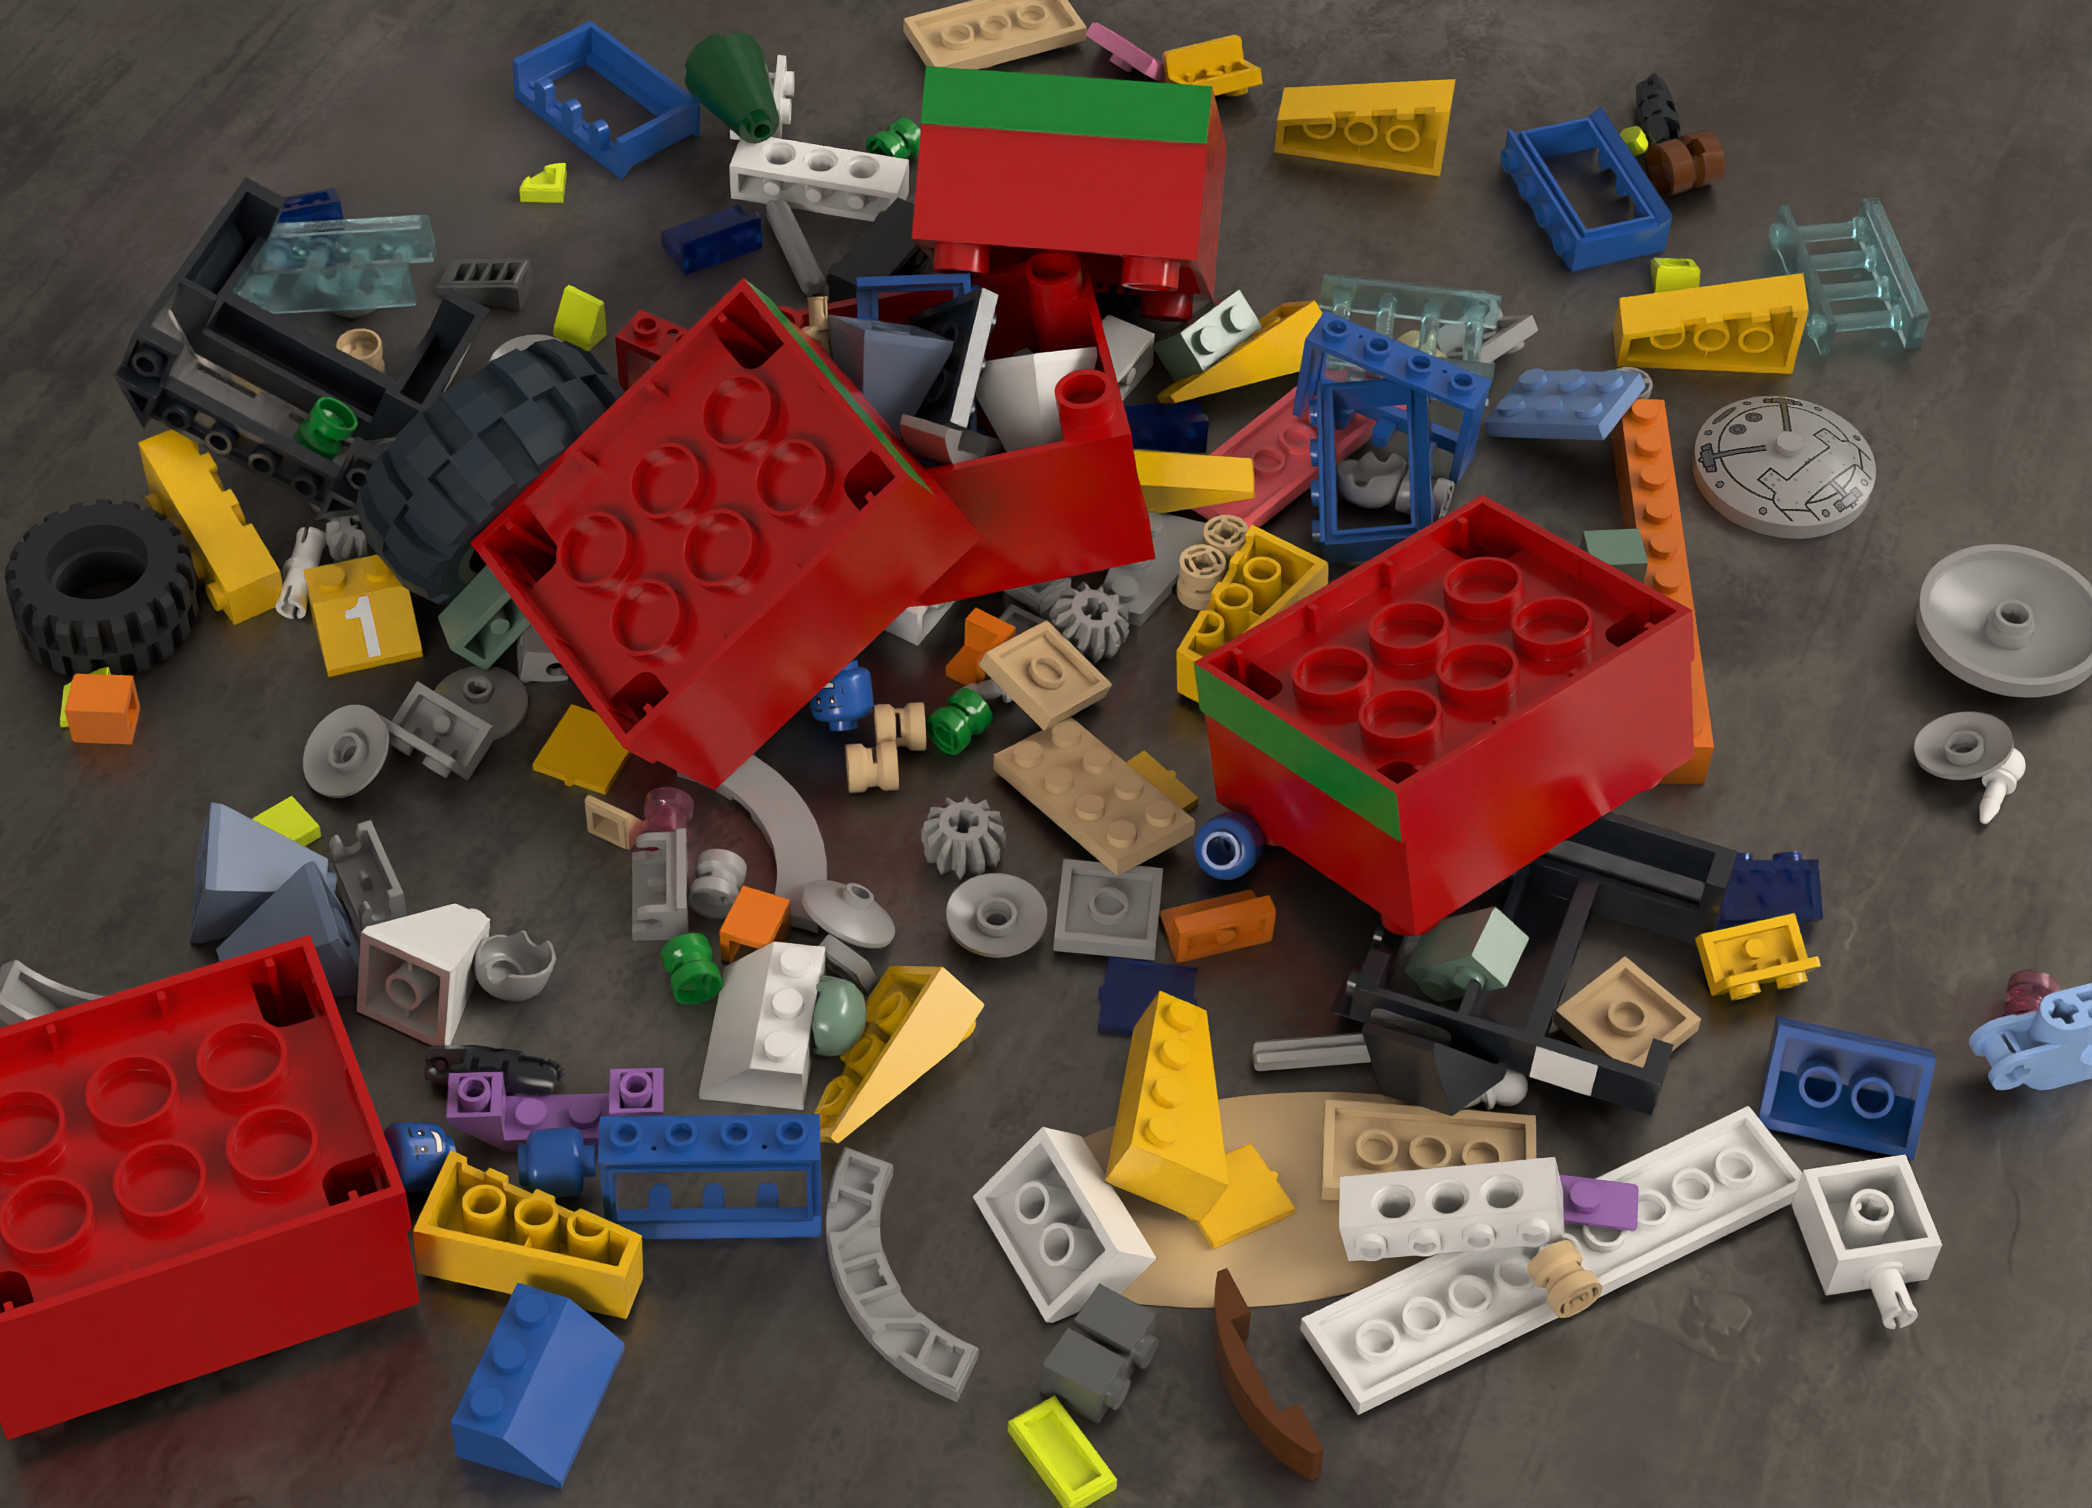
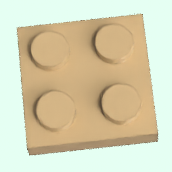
[979,620,1112,731]
[1553,956,1701,1068]

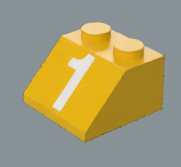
[303,554,423,677]

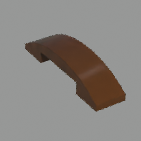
[1212,1268,1324,1481]

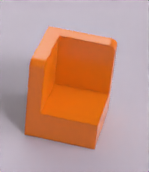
[946,607,1016,686]
[65,674,140,745]
[719,886,791,963]

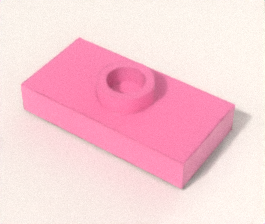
[1085,22,1166,83]

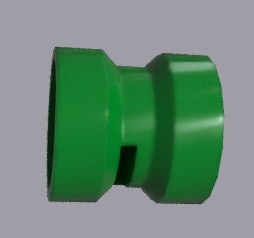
[866,117,921,161]
[293,397,358,461]
[925,688,993,755]
[660,933,723,1005]

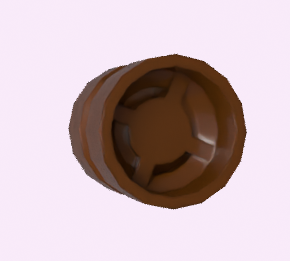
[1645,129,1725,198]

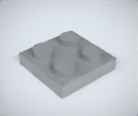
[1053,859,1163,960]

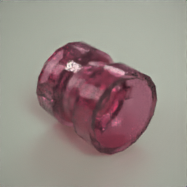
[639,787,694,851]
[2001,970,2060,1017]

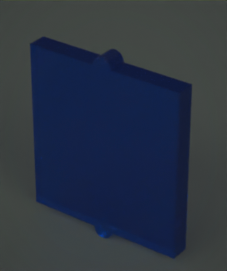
[1098,957,1198,1035]

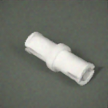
[275,527,327,619]

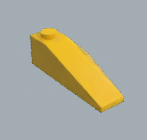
[1157,300,1331,403]
[1134,449,1255,514]
[814,966,985,1144]

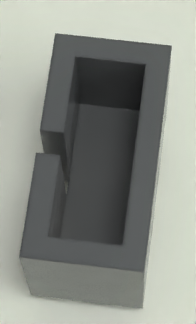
[1040,1283,1159,1424]

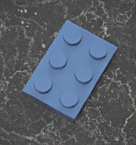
[1484,368,1645,440]

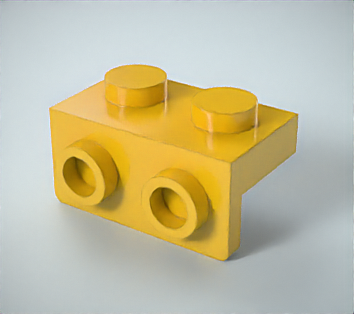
[1163,34,1262,96]
[1695,913,1821,1001]

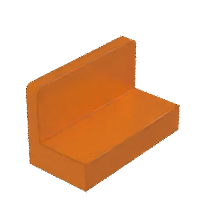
[1159,890,1276,964]

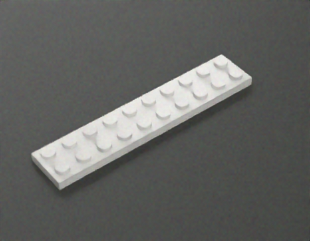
[1300,1106,1802,1415]

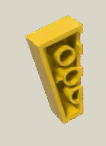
[1104,991,1229,1222]
[413,1150,643,1319]

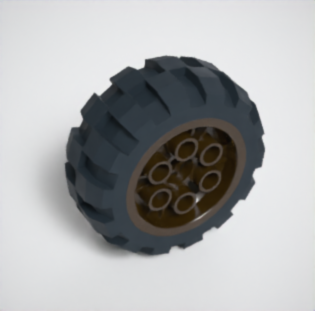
[357,339,625,604]

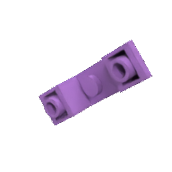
[446,1068,664,1152]

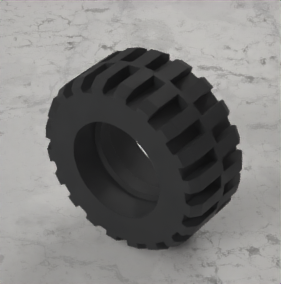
[4,499,200,677]

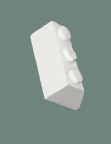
[699,942,826,1110]
[973,1127,1157,1323]

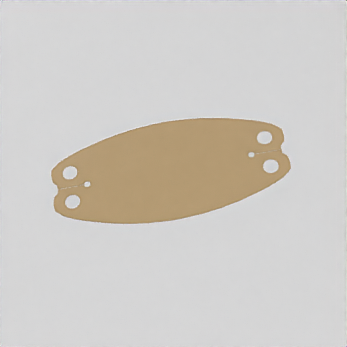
[1016,1092,1480,1308]

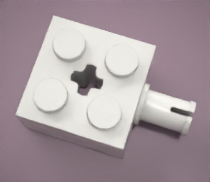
[1791,1155,1942,1329]

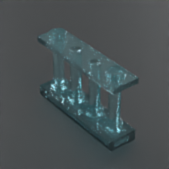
[1769,197,1931,356]
[238,214,438,314]
[1319,273,1502,406]

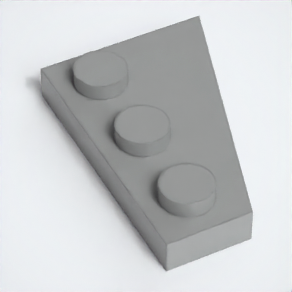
[1103,511,1206,627]

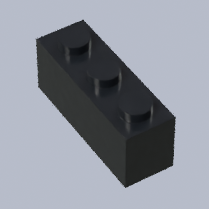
[826,197,931,303]

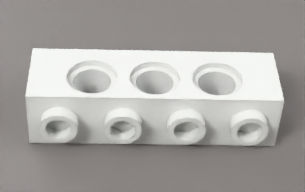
[730,137,909,222]
[1339,1157,1564,1261]

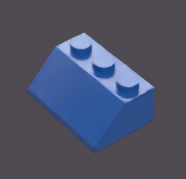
[1758,1016,1937,1160]
[450,1283,625,1489]

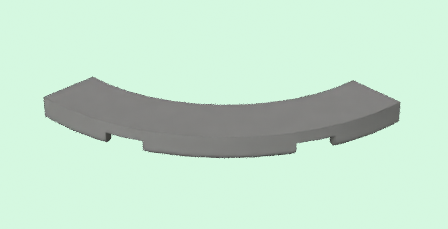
[677,755,827,933]
[826,1147,979,1402]

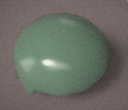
[811,975,868,1057]

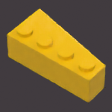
[1274,79,1456,177]
[1613,273,1809,374]
[138,429,283,625]
[1176,525,1328,703]

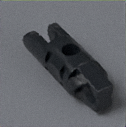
[1636,73,1681,148]
[425,1044,565,1096]

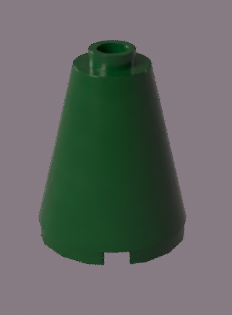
[684,31,779,144]

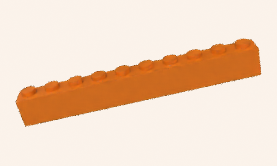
[1611,399,1714,785]

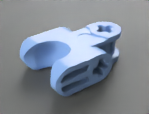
[1969,983,2092,1090]

